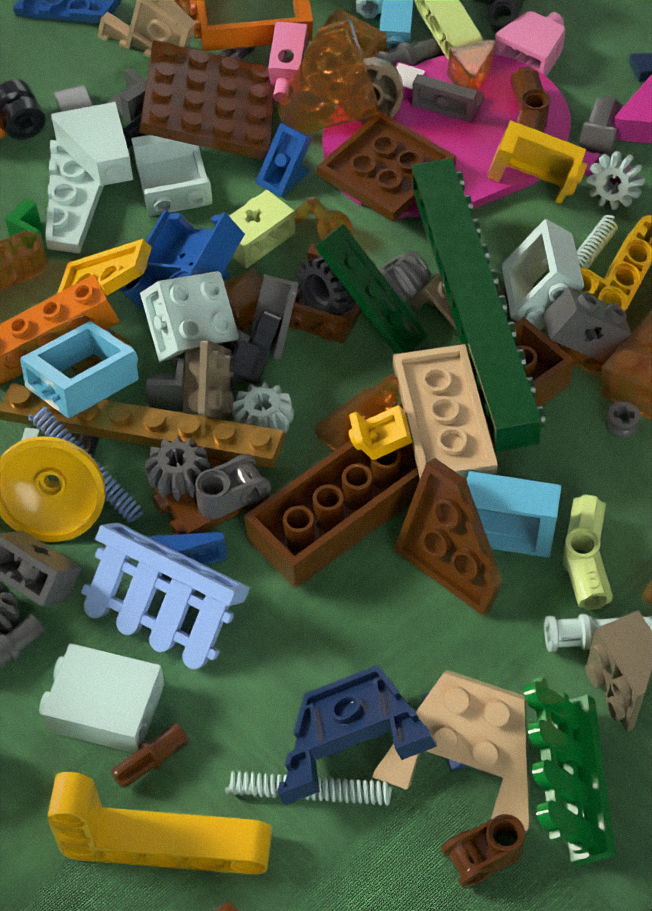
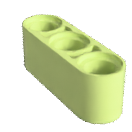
[414,0,485,66]

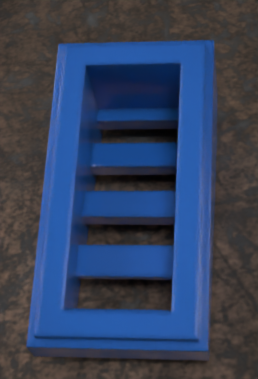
[148,532,227,578]

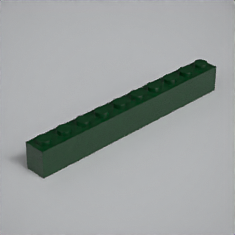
[412,158,546,452]

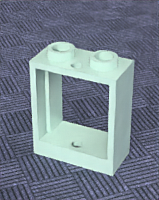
[502,219,584,330]

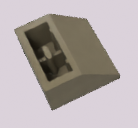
[585,610,652,732]

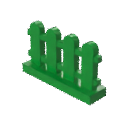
[524,677,616,866]

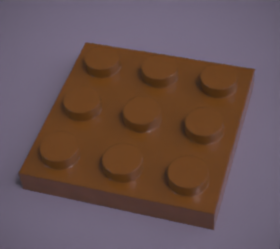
[317,111,456,222]

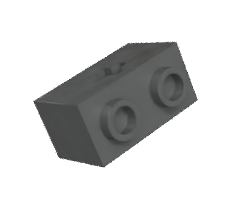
[542,286,632,362]
[0,531,82,607]

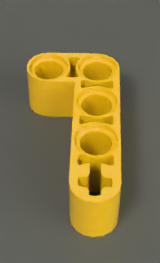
[580,215,652,312]

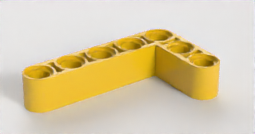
[47,772,272,874]

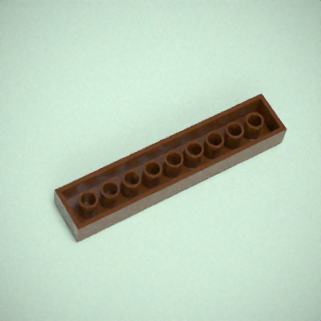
[244,317,574,589]

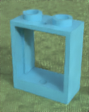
[20,321,139,419]
[467,471,561,558]

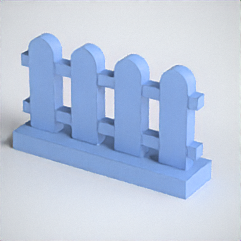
[81,523,250,669]

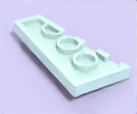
[46,140,104,253]

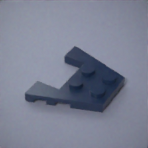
[278,665,437,805]

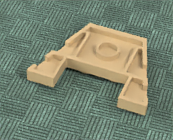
[97,0,196,58]
[372,670,531,831]

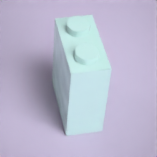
[39,643,165,753]

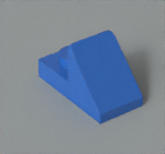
[255,123,312,197]

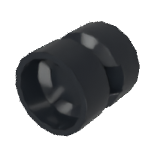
[0,79,46,140]

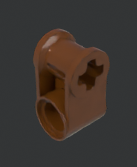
[441,814,525,889]

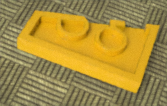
[57,239,152,295]

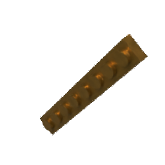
[0,384,285,468]

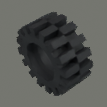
[295,255,356,316]

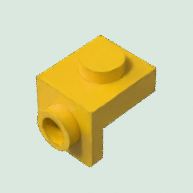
[349,405,413,460]

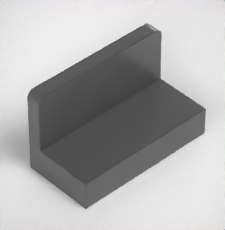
[412,74,484,123]
[250,274,299,360]

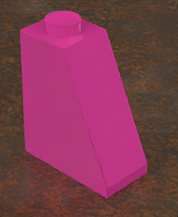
[614,75,652,143]

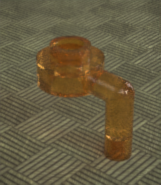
[294,196,353,240]

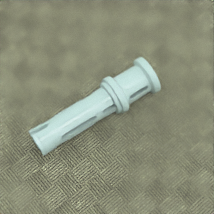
[544,614,652,652]

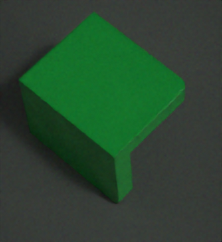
[5,198,49,257]

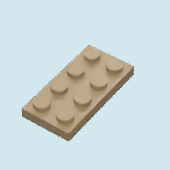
[393,344,498,478]

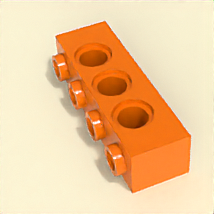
[0,275,120,386]

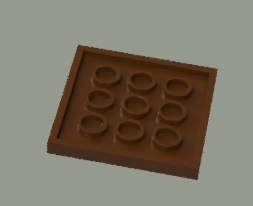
[139,40,274,161]

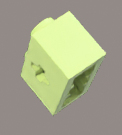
[229,190,295,269]

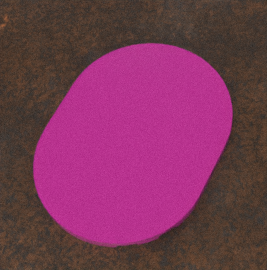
[322,53,571,220]

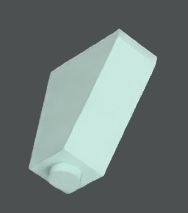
[51,102,133,186]

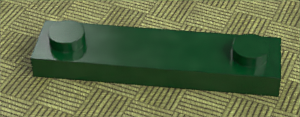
[314,223,428,354]

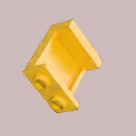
[487,120,587,204]

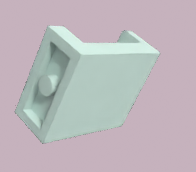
[132,135,213,217]

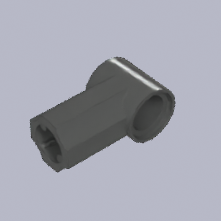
[579,95,623,157]

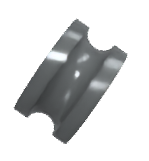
[606,401,641,438]

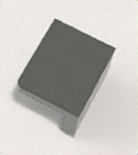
[109,68,146,123]
[146,358,185,411]

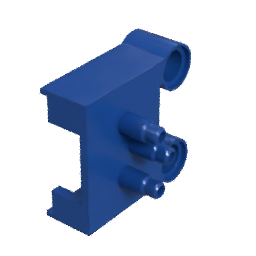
[119,210,245,312]

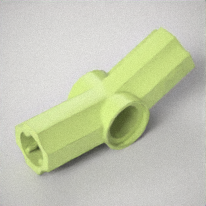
[562,494,613,611]

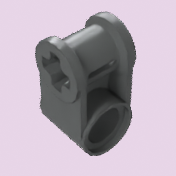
[195,454,272,519]

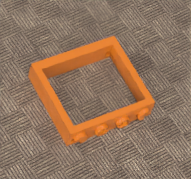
[189,0,313,51]

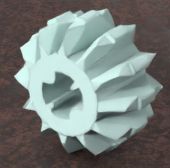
[586,151,645,210]
[232,381,294,434]

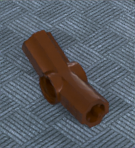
[510,66,550,133]

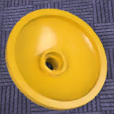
[0,436,106,542]

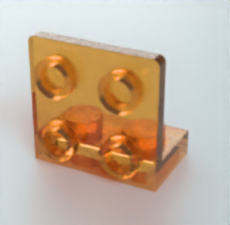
[315,373,398,451]

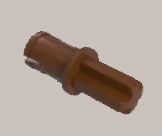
[111,722,189,788]

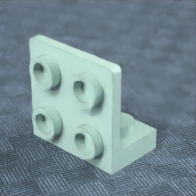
[140,271,239,361]

